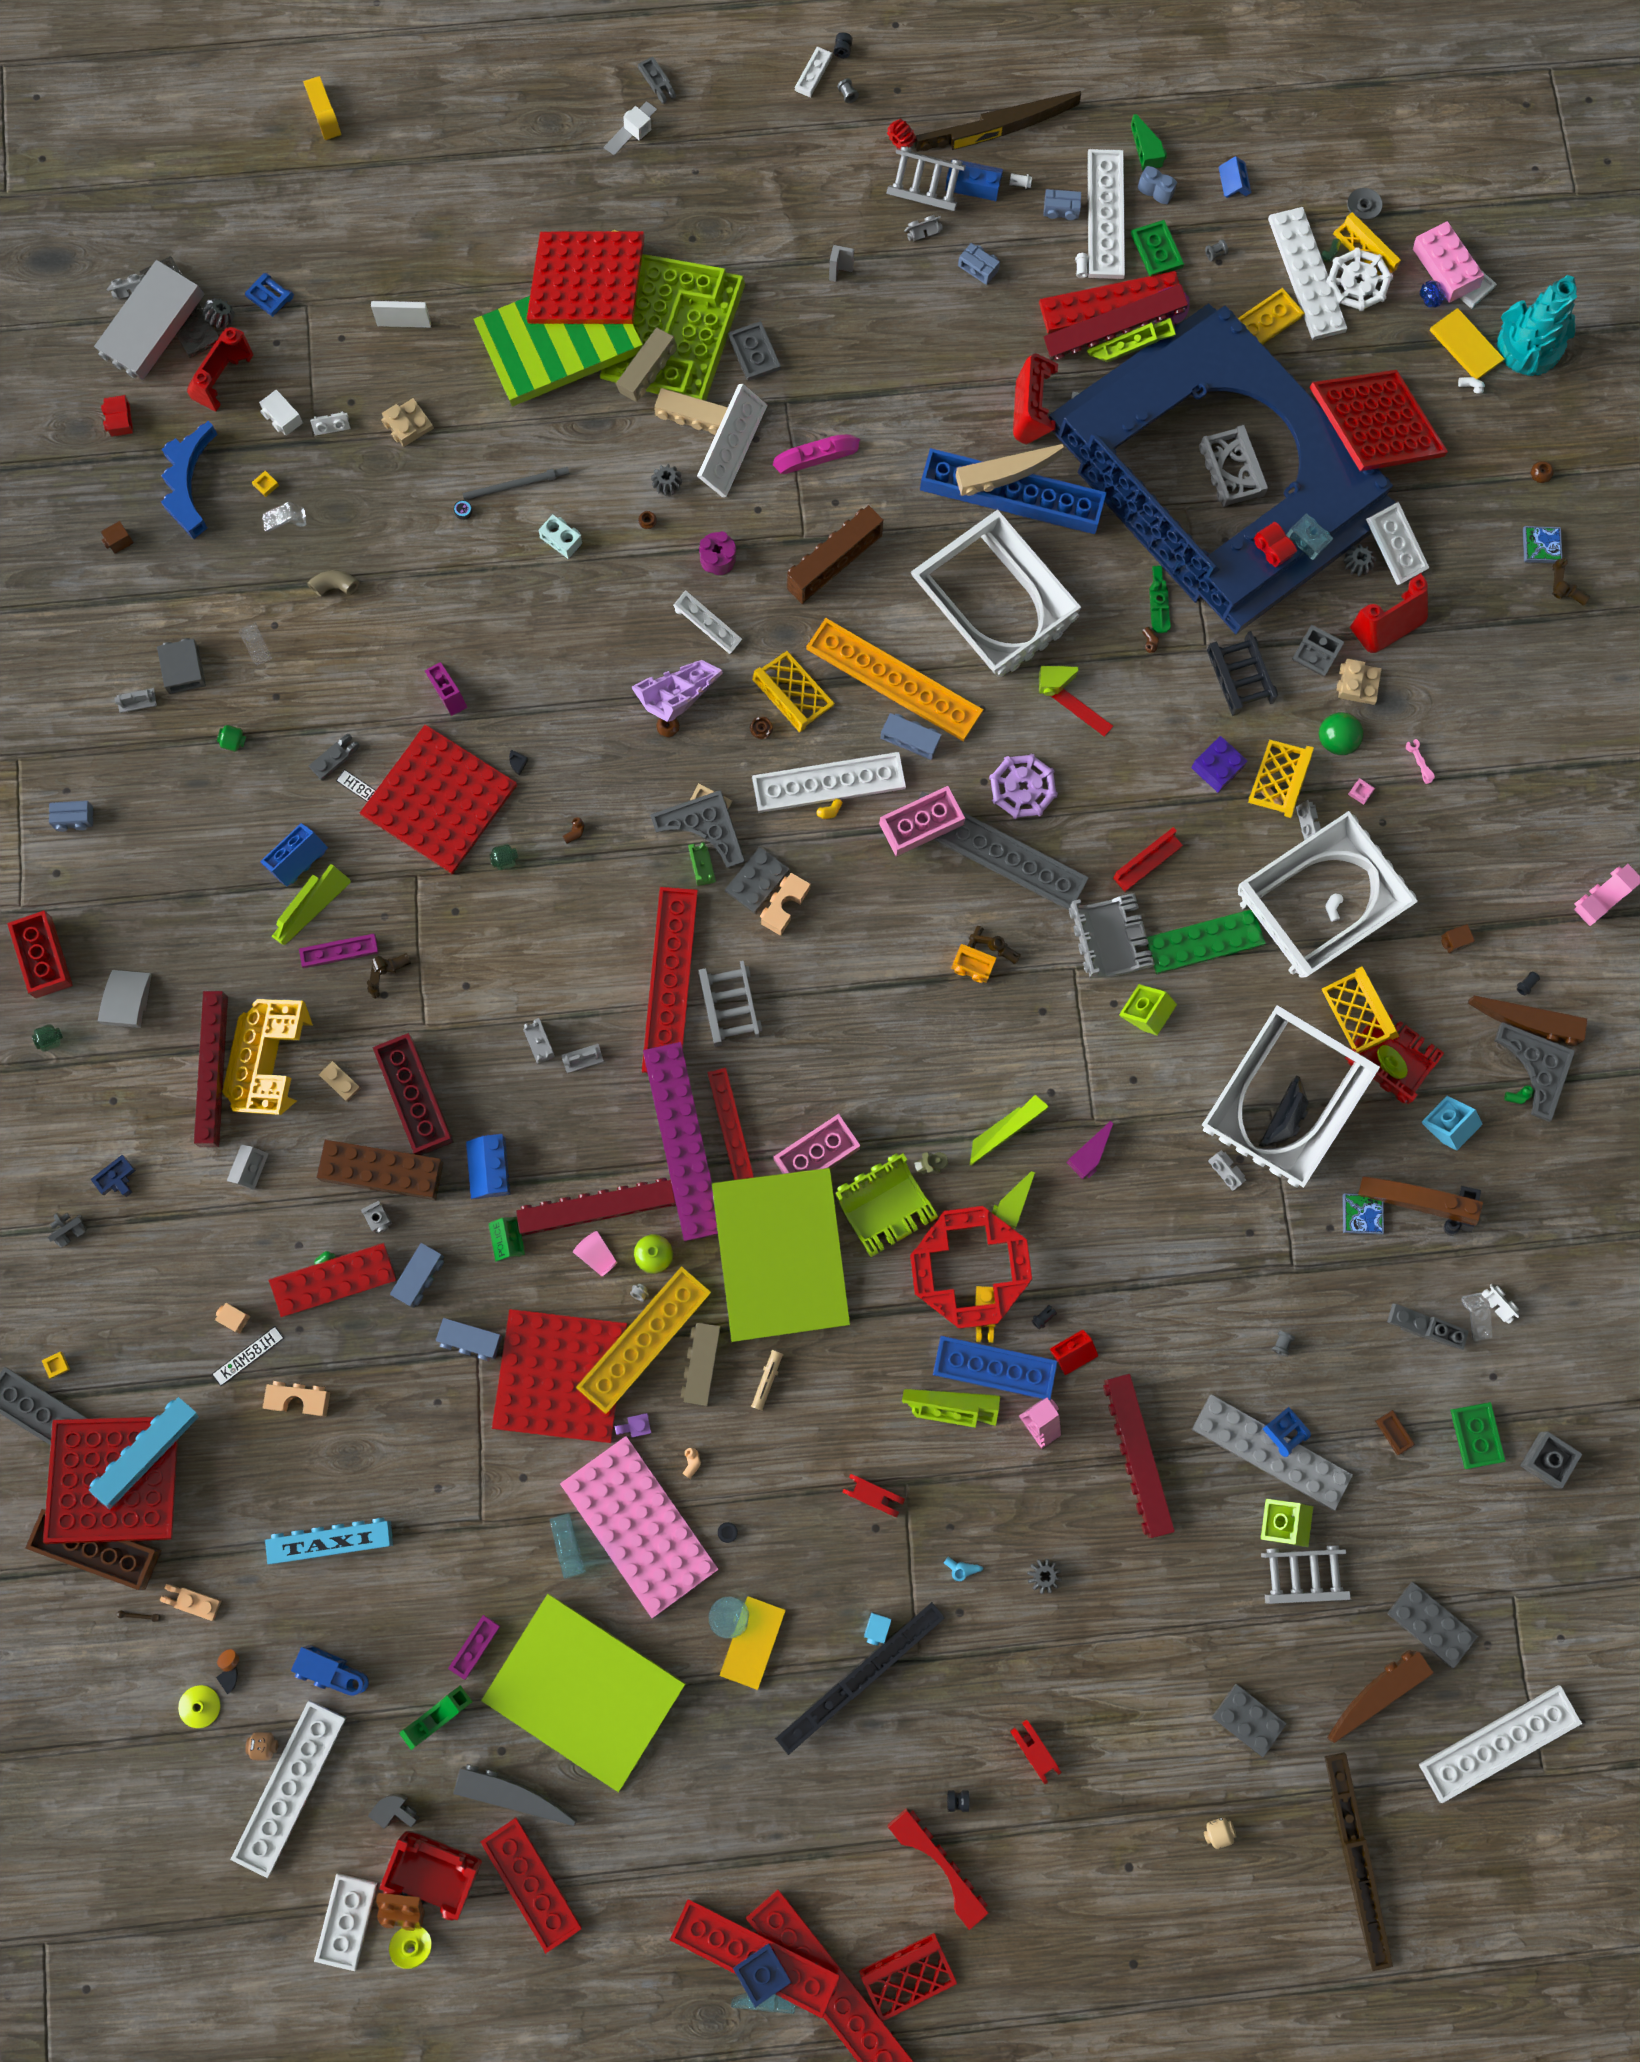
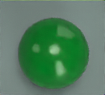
[1319,712,1364,755]

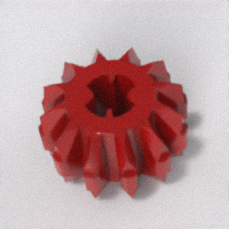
[887,119,916,149]

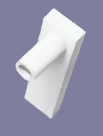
[673,590,742,654]

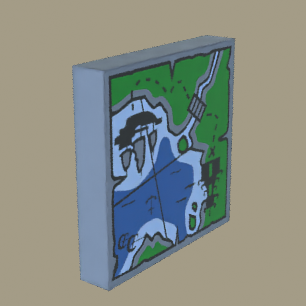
[1523,526,1562,563]
[1343,1193,1384,1235]

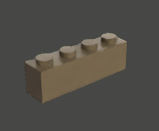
[616,328,677,402]
[680,1323,721,1407]

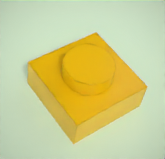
[252,471,279,497]
[42,1352,70,1379]

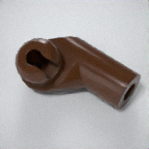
[563,817,585,844]

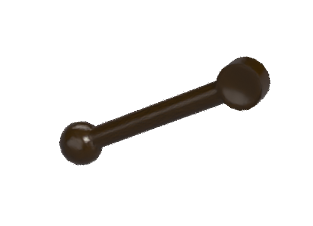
[117,1610,160,1622]

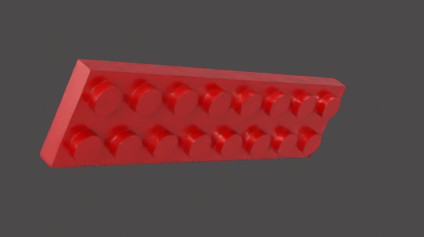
[1039,271,1179,334]
[670,1899,840,2018]

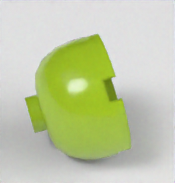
[634,1234,673,1274]

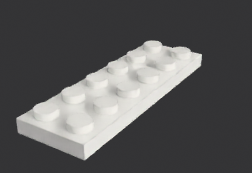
[697,384,767,497]

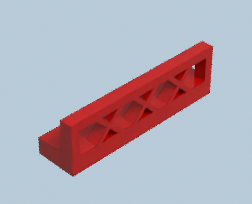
[1113,827,1183,892]

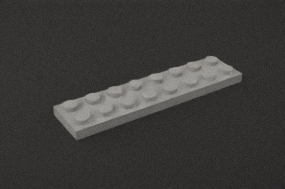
[1192,1394,1353,1510]

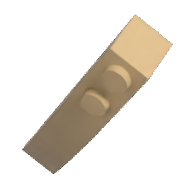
[956,444,1064,496]

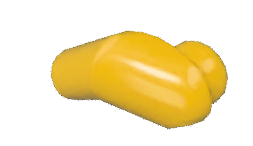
[817,799,843,819]

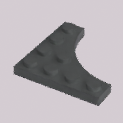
[650,790,745,868]
[1494,1022,1575,1122]

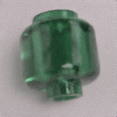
[489,844,519,871]
[31,1024,63,1052]

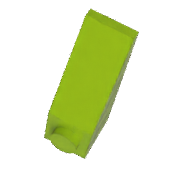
[991,1171,1035,1229]

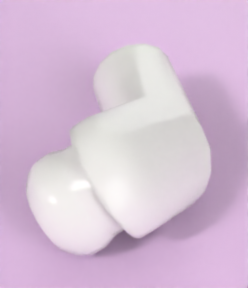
[1458,377,1485,394]
[1325,894,1343,922]

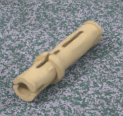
[751,1350,784,1411]

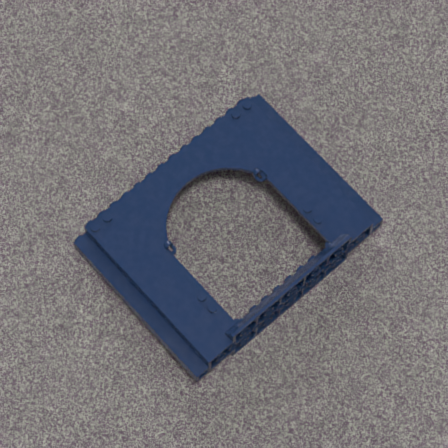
[1048,303,1396,634]

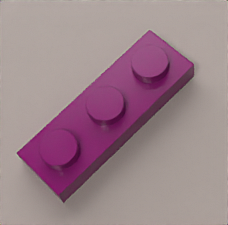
[448,1615,501,1680]

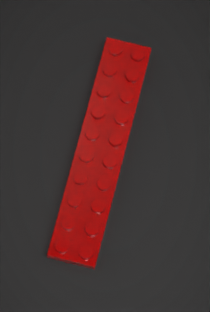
[642,887,698,1073]
[746,1889,914,2062]

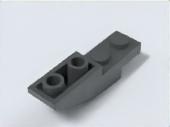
[1387,1304,1469,1350]

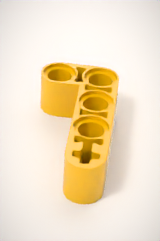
[303,76,341,140]

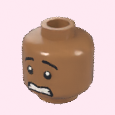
[246,1732,278,1761]

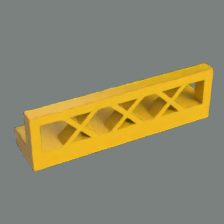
[1333,212,1401,276]

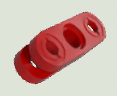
[842,1474,905,1518]
[1010,1719,1062,1785]

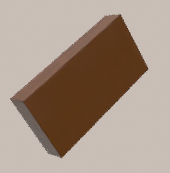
[1375,1410,1415,1455]

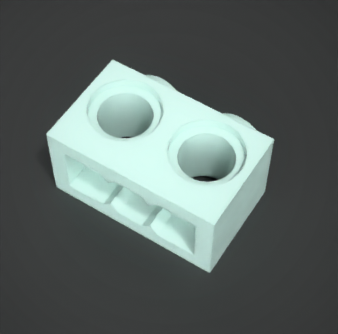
[539,514,582,559]

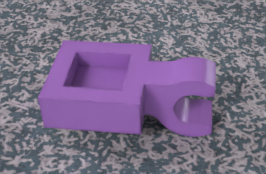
[615,1413,651,1438]

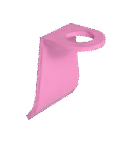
[573,1231,617,1276]

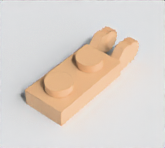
[160,1584,221,1621]

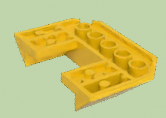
[222,999,313,1115]

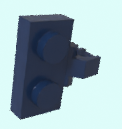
[90,1155,136,1197]

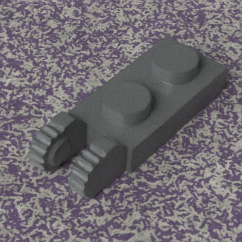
[638,56,676,104]
[309,733,360,781]

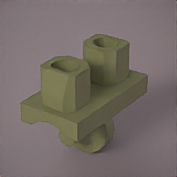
[914,1152,948,1175]

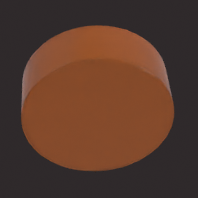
[217,1649,239,1672]

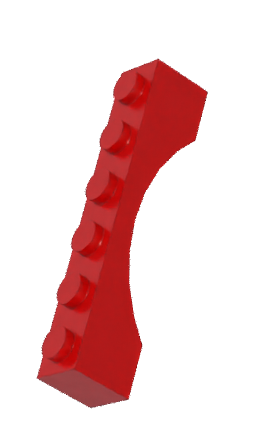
[887,1809,988,1930]

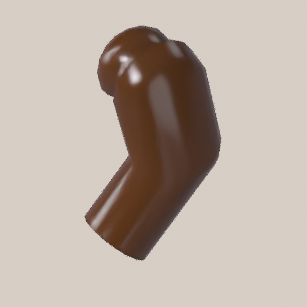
[1142,626,1159,653]

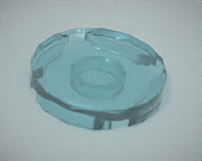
[709,1597,749,1639]

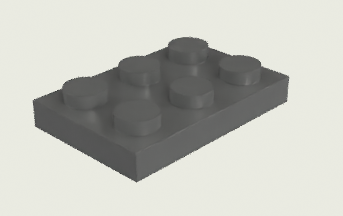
[728,321,781,382]
[725,847,789,914]
[1212,1684,1286,1757]

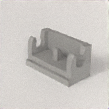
[523,1018,555,1064]

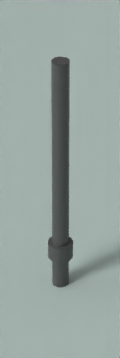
[462,467,570,500]

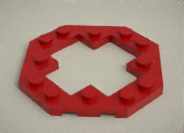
[910,1206,1033,1329]

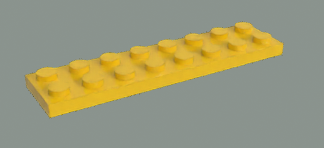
[576,1266,711,1414]

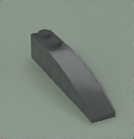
[453,1764,577,1826]

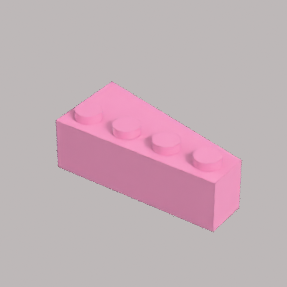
[1019,1398,1061,1449]

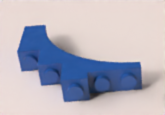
[161,421,217,539]

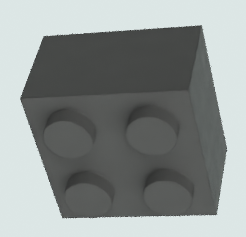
[1520,1431,1582,1489]

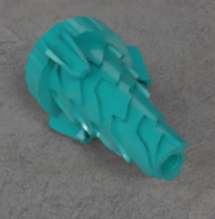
[1497,275,1577,376]

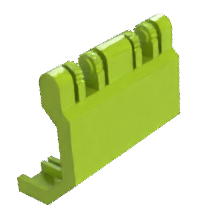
[835,1153,938,1257]

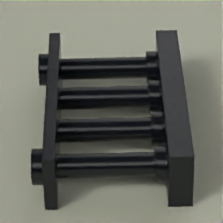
[1207,631,1278,716]

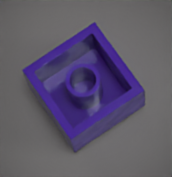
[1191,736,1247,793]

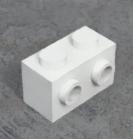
[259,390,303,436]

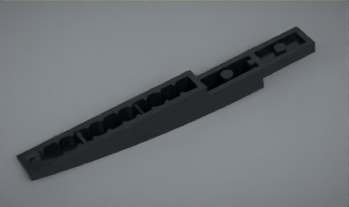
[774,1602,945,1755]

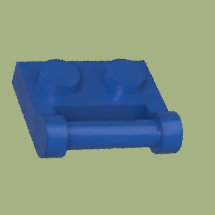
[245,273,294,317]
[1263,1407,1311,1457]

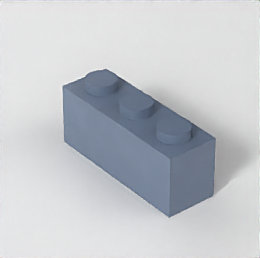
[880,713,941,760]
[390,1243,444,1308]
[436,1318,502,1361]

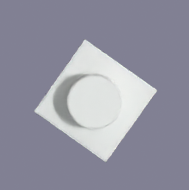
[624,106,651,140]

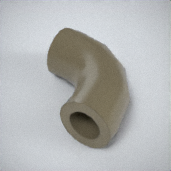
[307,570,360,596]

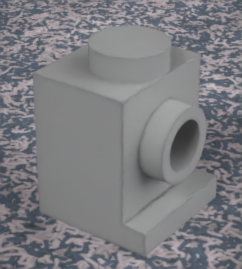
[361,1200,392,1233]

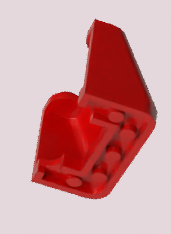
[187,327,254,412]
[1013,353,1058,445]
[1350,573,1428,653]
[379,1831,482,1921]

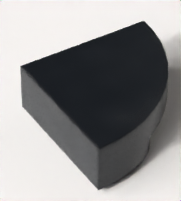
[509,750,528,775]
[216,1667,238,1694]

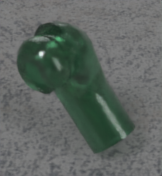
[1321,239,1341,262]

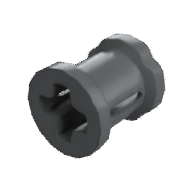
[837,78,859,103]
[1205,239,1228,261]
[1272,1331,1295,1357]

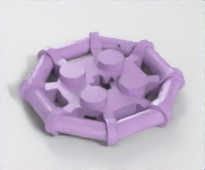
[989,754,1058,819]

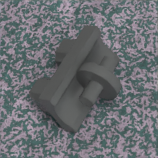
[47,1213,86,1248]

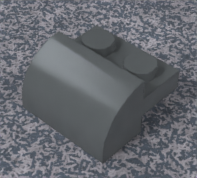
[1292,625,1344,677]

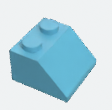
[1422,1096,1482,1150]

